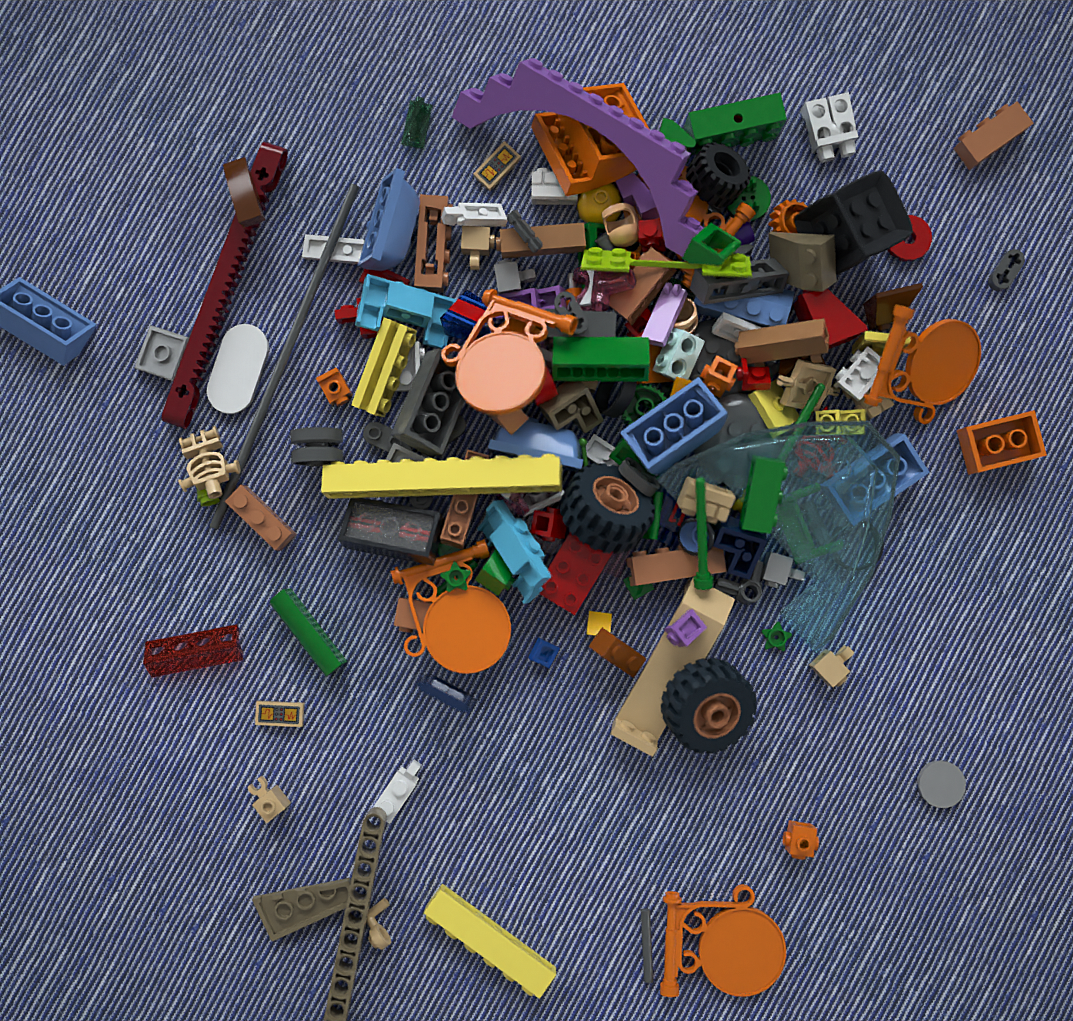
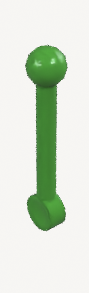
[578,438,588,467]

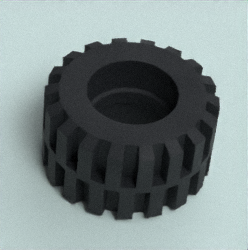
[686,142,751,208]

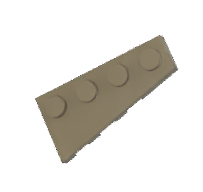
[252,878,351,942]

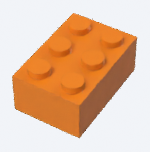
[956,410,1047,475]

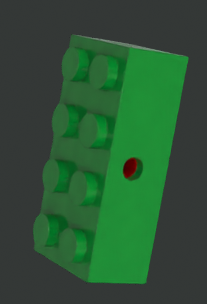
[683,92,787,155]

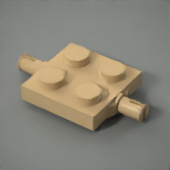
[777,359,840,411]

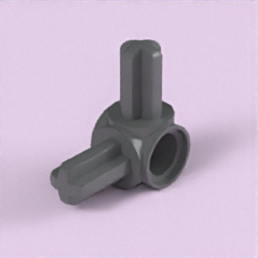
[715,560,764,606]

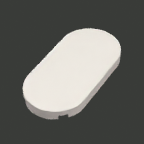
[207,324,269,414]

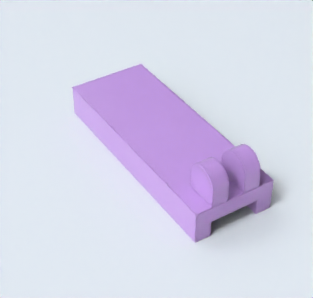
[641,282,688,347]

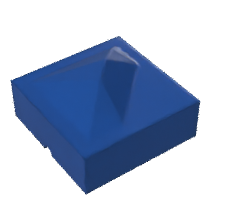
[528,637,560,669]

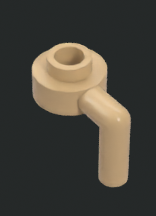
[367,898,391,950]

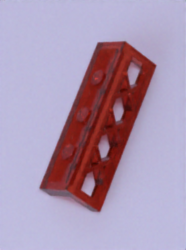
[143,624,244,678]

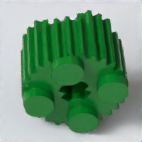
[621,384,667,427]

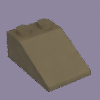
[768,232,837,292]

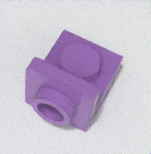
[664,609,707,647]

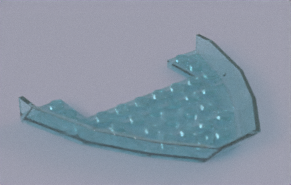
[655,421,900,654]

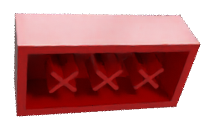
[539,533,613,615]

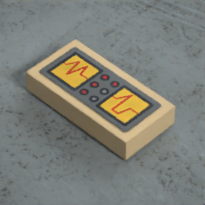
[473,141,521,191]
[255,700,305,727]

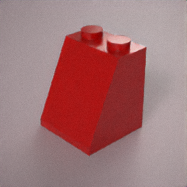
[793,288,868,350]

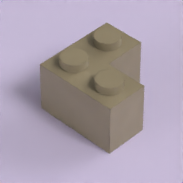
[538,381,604,434]

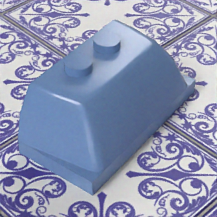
[358,168,420,271]
[620,377,728,474]
[488,417,583,472]

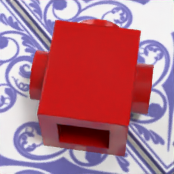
[530,507,567,542]

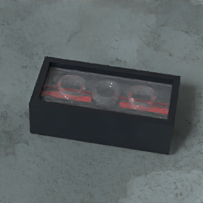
[338,498,445,566]

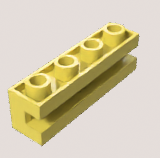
[351,317,417,417]

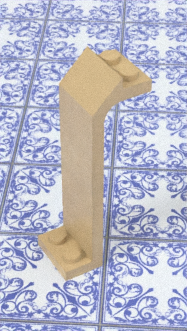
[611,577,735,757]

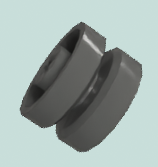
[290,427,344,466]

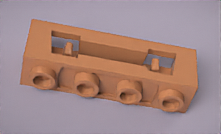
[414,194,453,293]

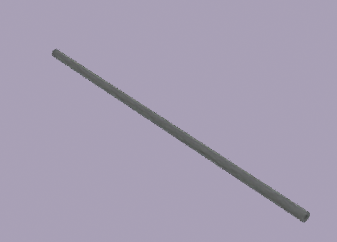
[210,183,360,529]

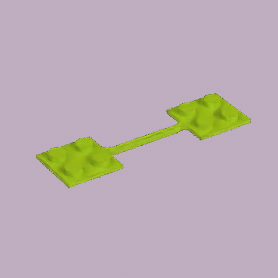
[581,247,752,277]

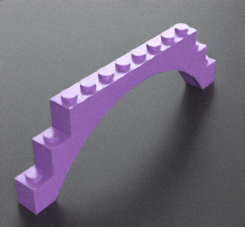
[452,58,704,257]

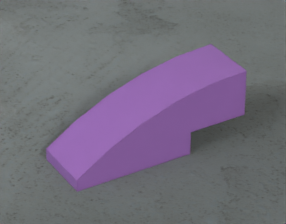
[614,172,660,220]
[494,285,567,320]

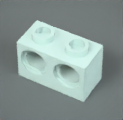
[653,328,705,381]

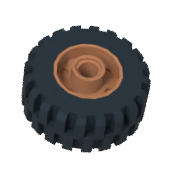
[560,463,655,554]
[661,658,757,754]

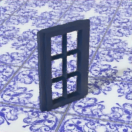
[416,674,475,714]

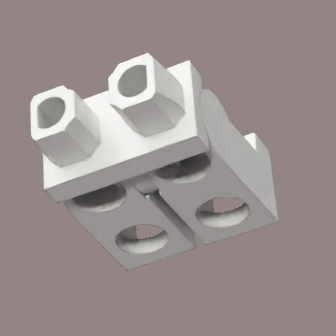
[800,92,858,163]

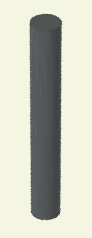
[641,908,653,983]

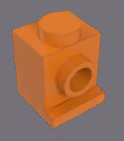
[316,367,353,406]

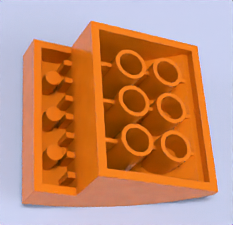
[531,83,649,196]

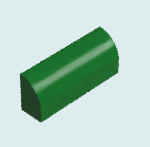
[552,337,650,382]
[269,588,347,677]

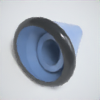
[678,516,715,556]

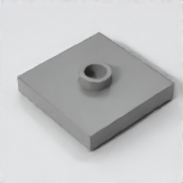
[134,325,189,381]

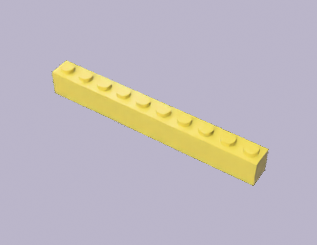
[321,454,562,499]

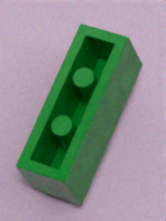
[739,455,788,534]

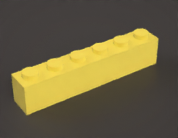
[424,884,556,999]

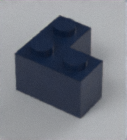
[713,516,767,580]

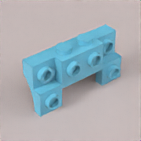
[355,274,457,350]
[477,500,552,604]

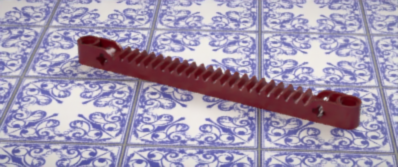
[161,141,288,429]

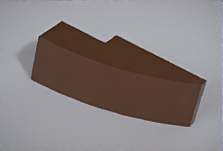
[223,157,266,228]

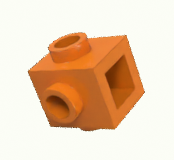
[700,355,738,398]
[782,820,819,860]

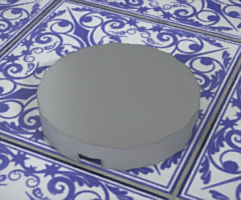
[917,760,966,808]

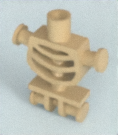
[178,426,241,499]

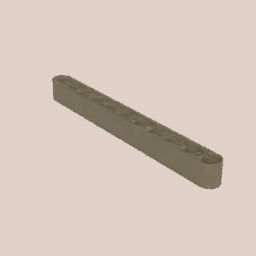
[324,807,387,1021]

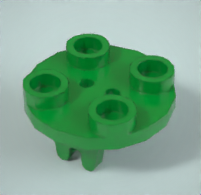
[727,176,771,222]

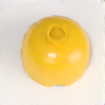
[577,183,623,224]

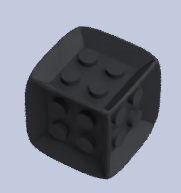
[794,171,913,275]

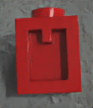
[736,358,771,391]

